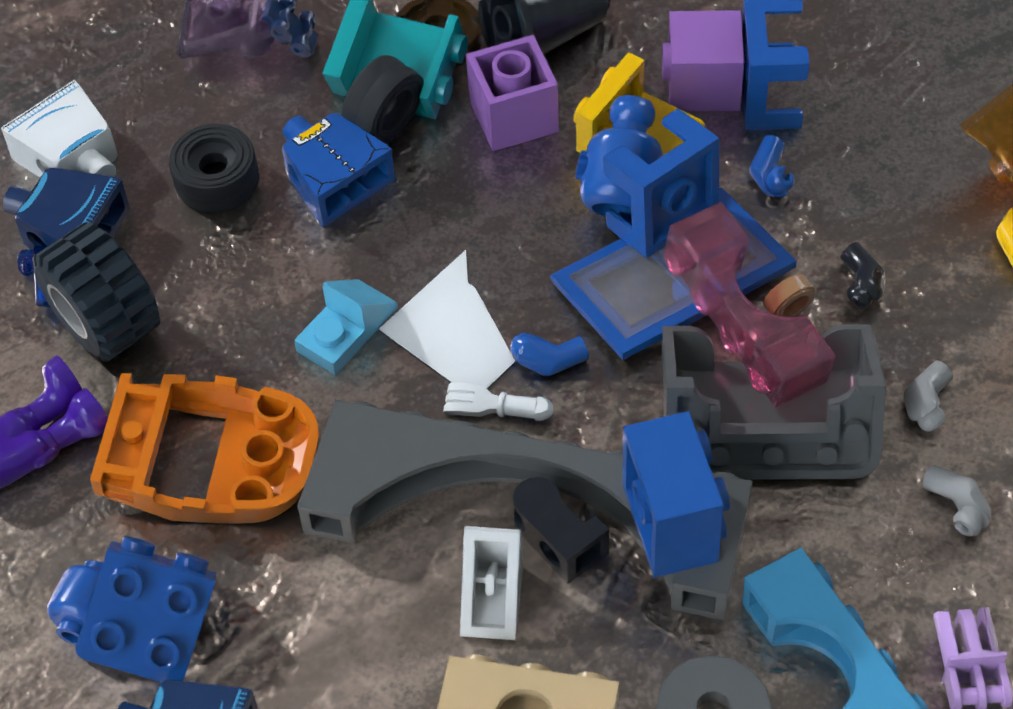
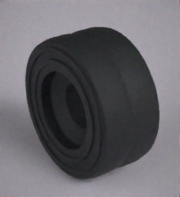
[341,55,424,144]
[169,124,259,213]

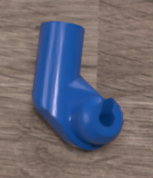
[749,135,795,198]
[510,333,589,376]

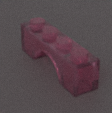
[664,202,836,408]

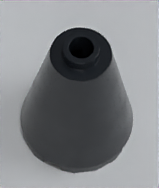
[478,0,610,55]

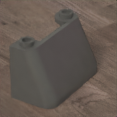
[662,324,886,480]

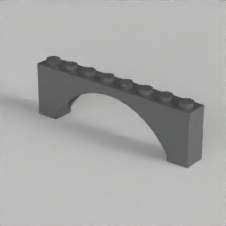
[297,399,752,621]

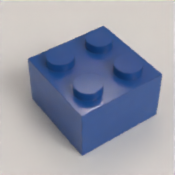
[622,411,730,578]

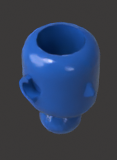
[575,95,663,217]

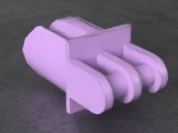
[933,607,1012,709]

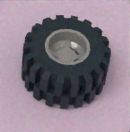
[32,222,160,361]

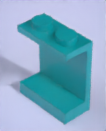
[322,0,468,119]

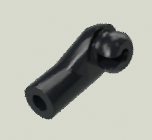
[840,242,886,310]

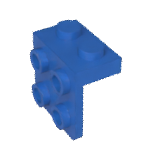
[75,536,217,683]

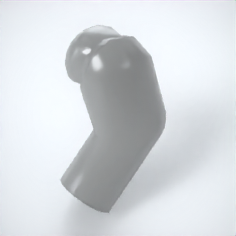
[904,360,953,432]
[923,465,991,536]

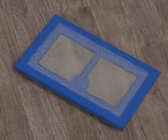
[550,187,797,360]

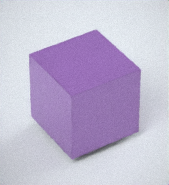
[662,10,744,112]
[466,35,559,152]

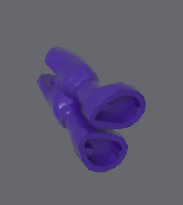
[0,355,108,489]

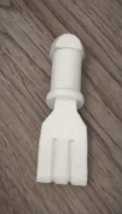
[443,382,554,421]

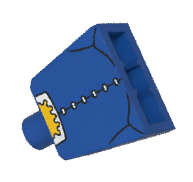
[282,113,395,227]

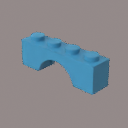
[742,547,928,709]

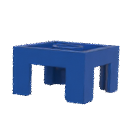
[742,0,809,130]
[603,108,719,258]

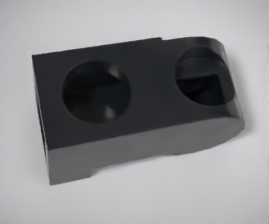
[513,477,609,584]

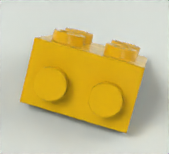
[573,52,705,155]

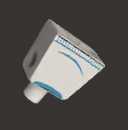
[1,80,118,177]

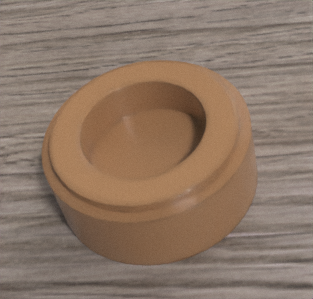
[763,274,815,322]

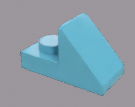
[294,279,398,376]

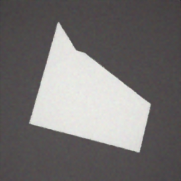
[379,250,515,388]

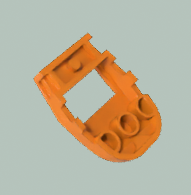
[90,373,319,524]

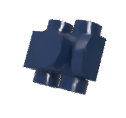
[261,0,319,58]

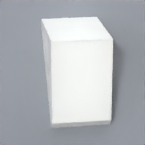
[460,526,523,640]

